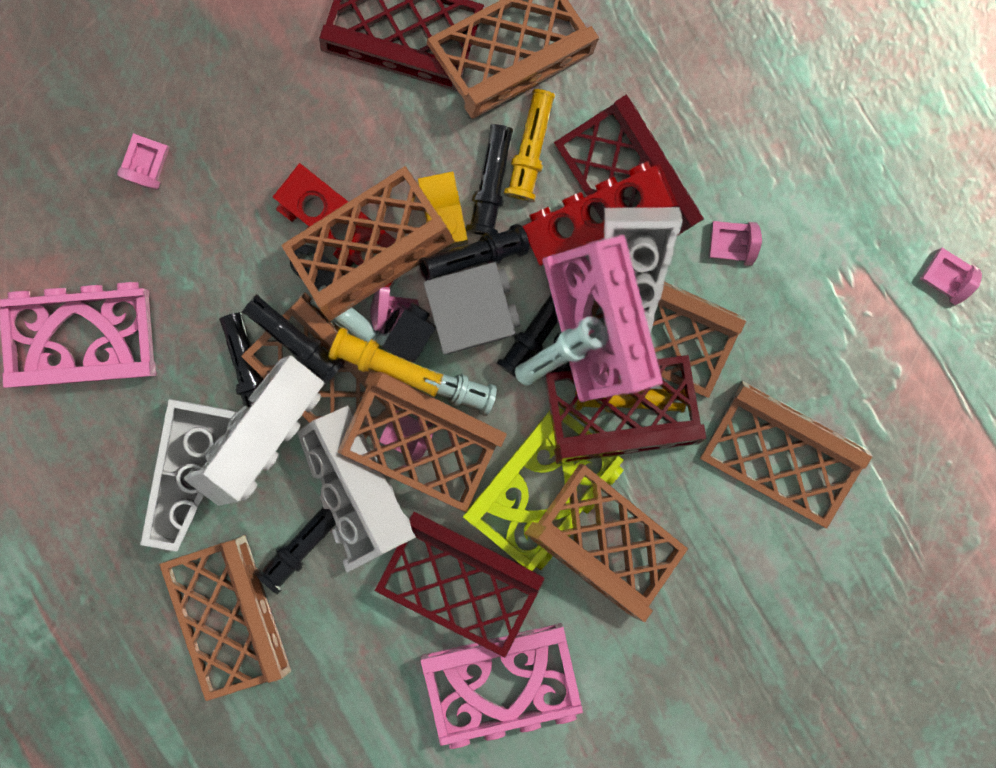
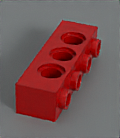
[522,161,678,266]
[273,163,399,289]

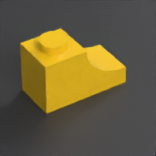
[418,171,468,248]

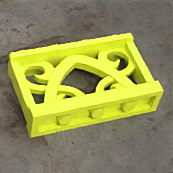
[463,407,624,571]

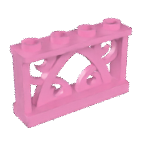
[543,235,663,402]
[0,282,157,388]
[420,623,583,749]

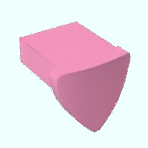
[117,133,170,189]
[708,221,762,266]
[920,248,982,305]
[370,287,419,331]
[379,410,434,462]

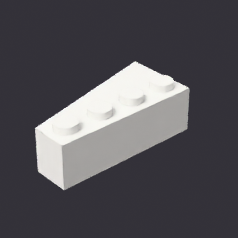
[603,207,682,333]
[184,355,325,506]
[141,398,239,552]
[297,405,415,572]

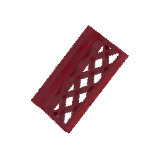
[319,0,484,91]
[554,94,705,236]
[544,355,707,464]
[374,512,545,658]

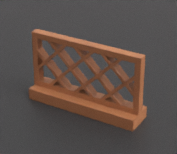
[427,0,599,119]
[281,166,455,322]
[591,281,746,398]
[241,292,399,439]
[337,370,507,512]
[700,381,873,529]
[524,464,688,622]
[159,535,291,701]

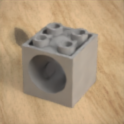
[424,262,520,355]

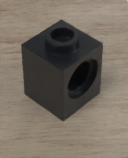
[375,302,436,363]

